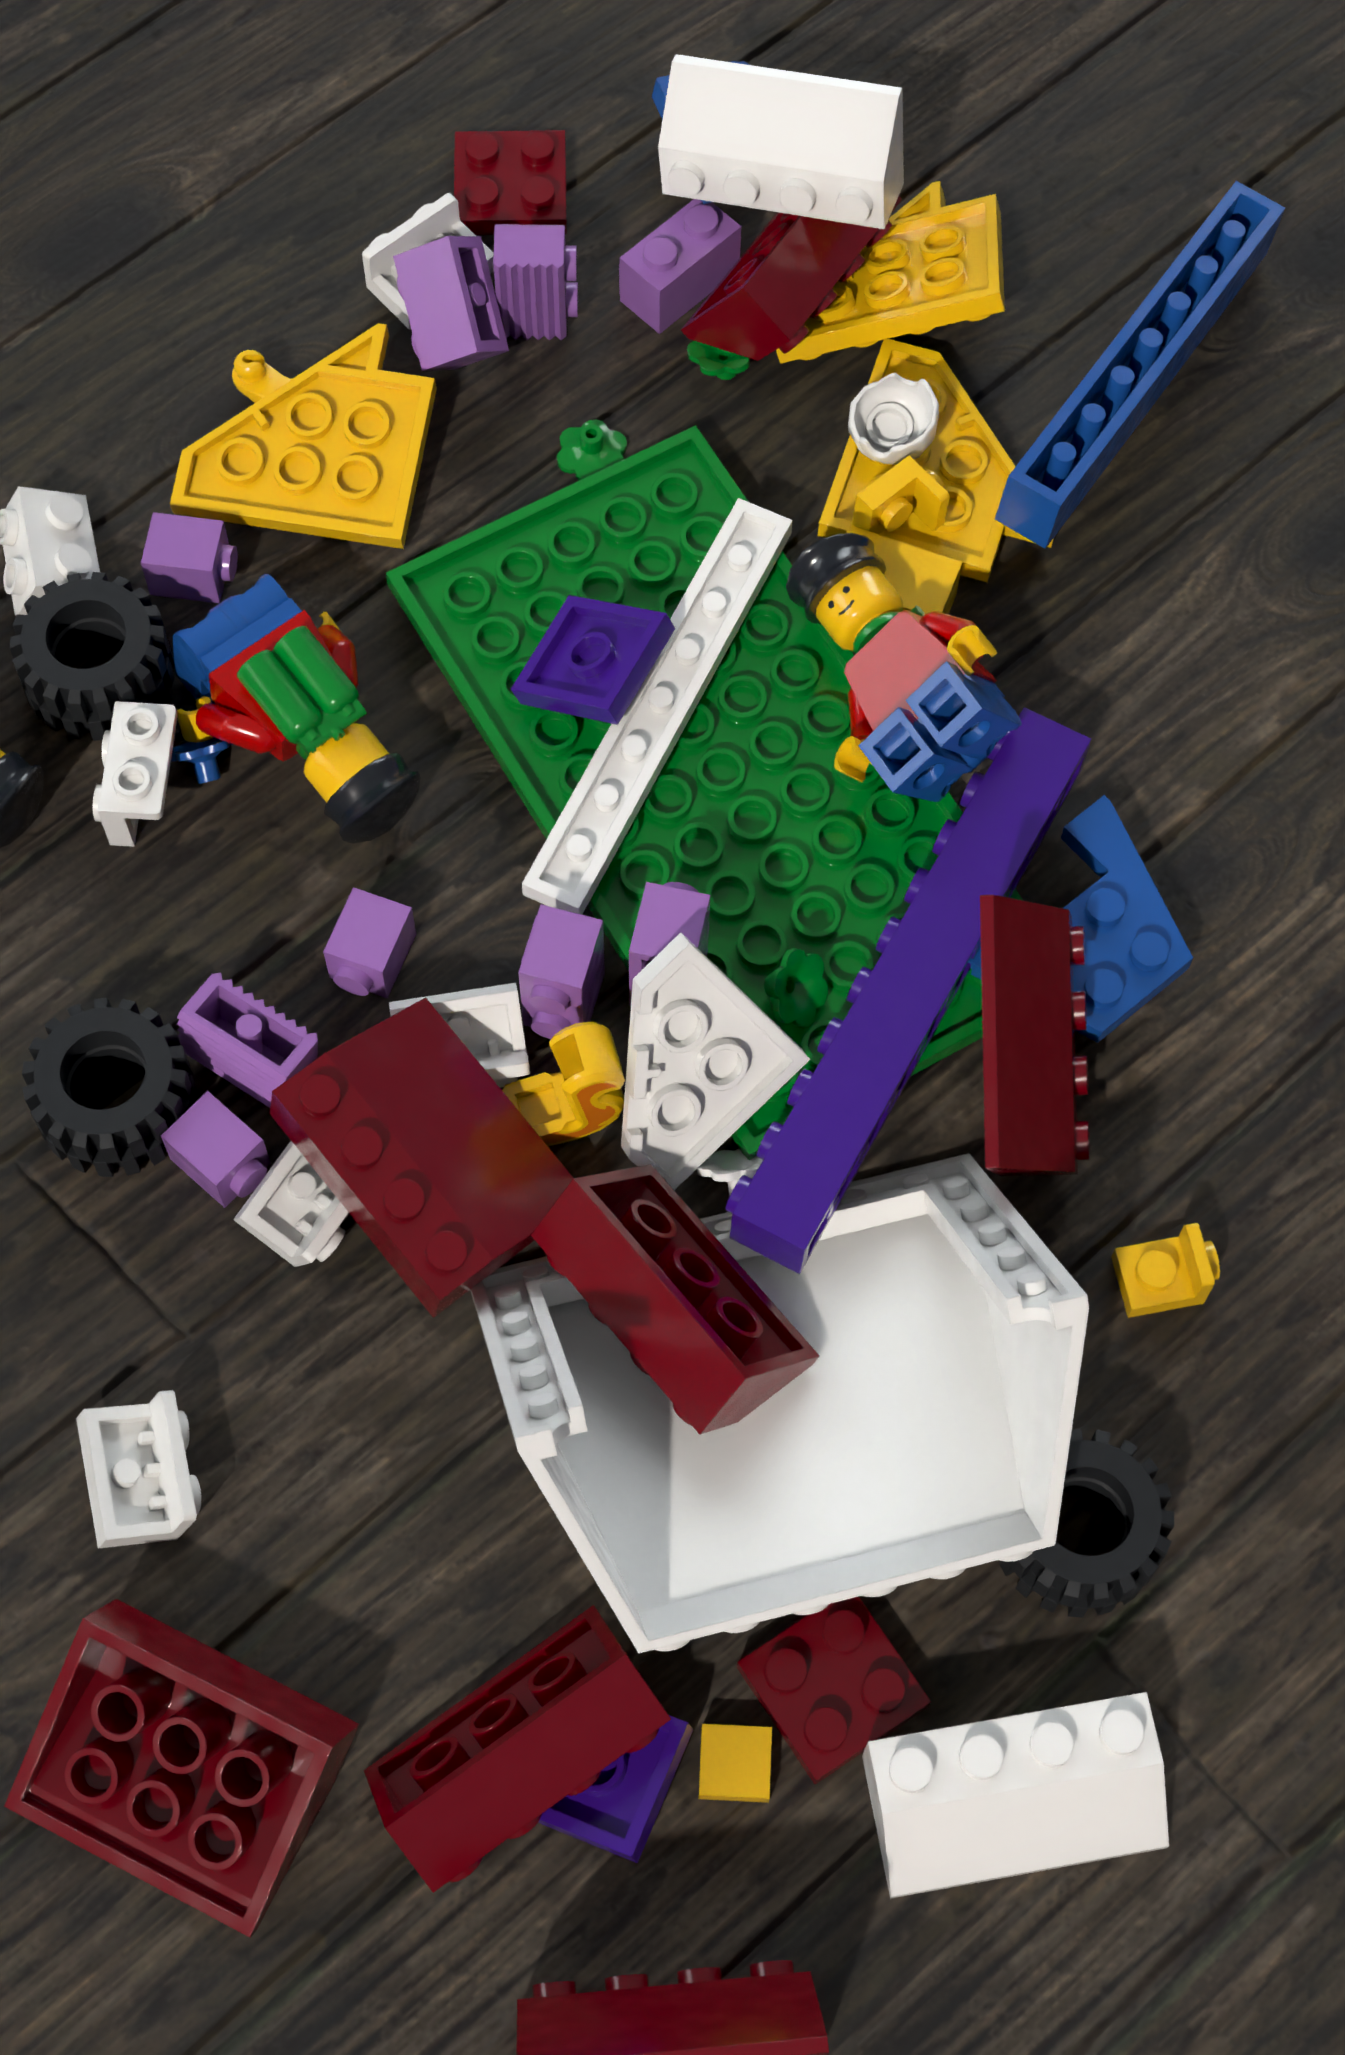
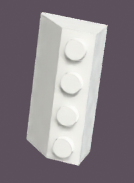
[658,54,904,229]
[862,1692,1169,1899]

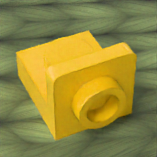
[852,455,950,534]
[1111,1223,1220,1318]

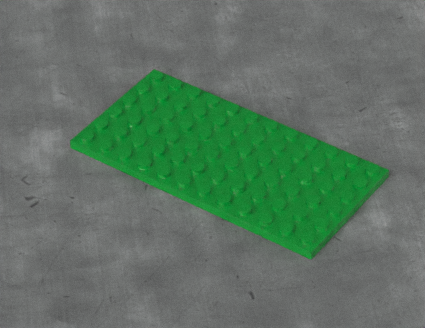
[386,425,1024,1160]

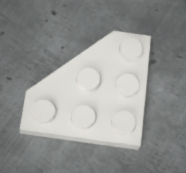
[621,933,810,1190]

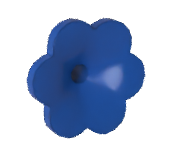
[171,737,233,784]

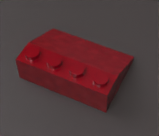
[980,895,1090,1176]
[270,997,573,1318]
[4,1599,359,1938]
[516,1960,829,2055]

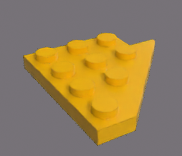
[776,181,1005,364]
[170,323,437,549]
[818,339,1054,583]

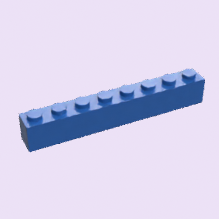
[995,181,1285,549]

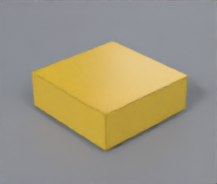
[698,1724,772,1803]

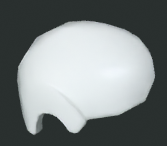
[848,373,939,465]

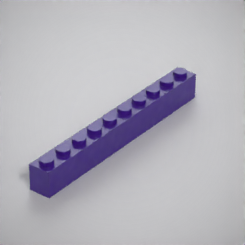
[725,707,1091,1274]

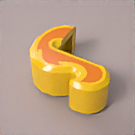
[502,1022,625,1146]

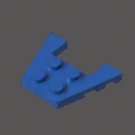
[968,795,1193,1043]

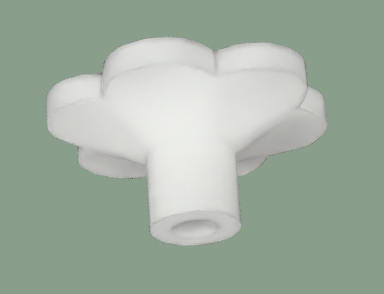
[697,1149,763,1197]

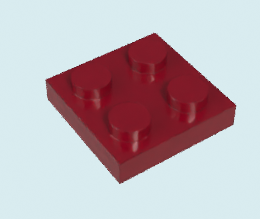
[454,130,567,235]
[737,1596,931,1785]

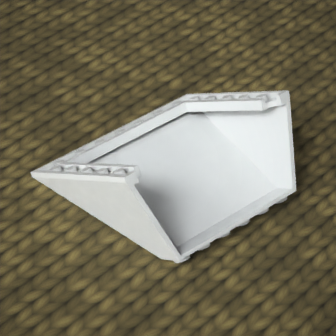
[470,1153,1089,1653]

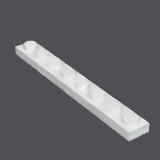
[522,498,793,915]

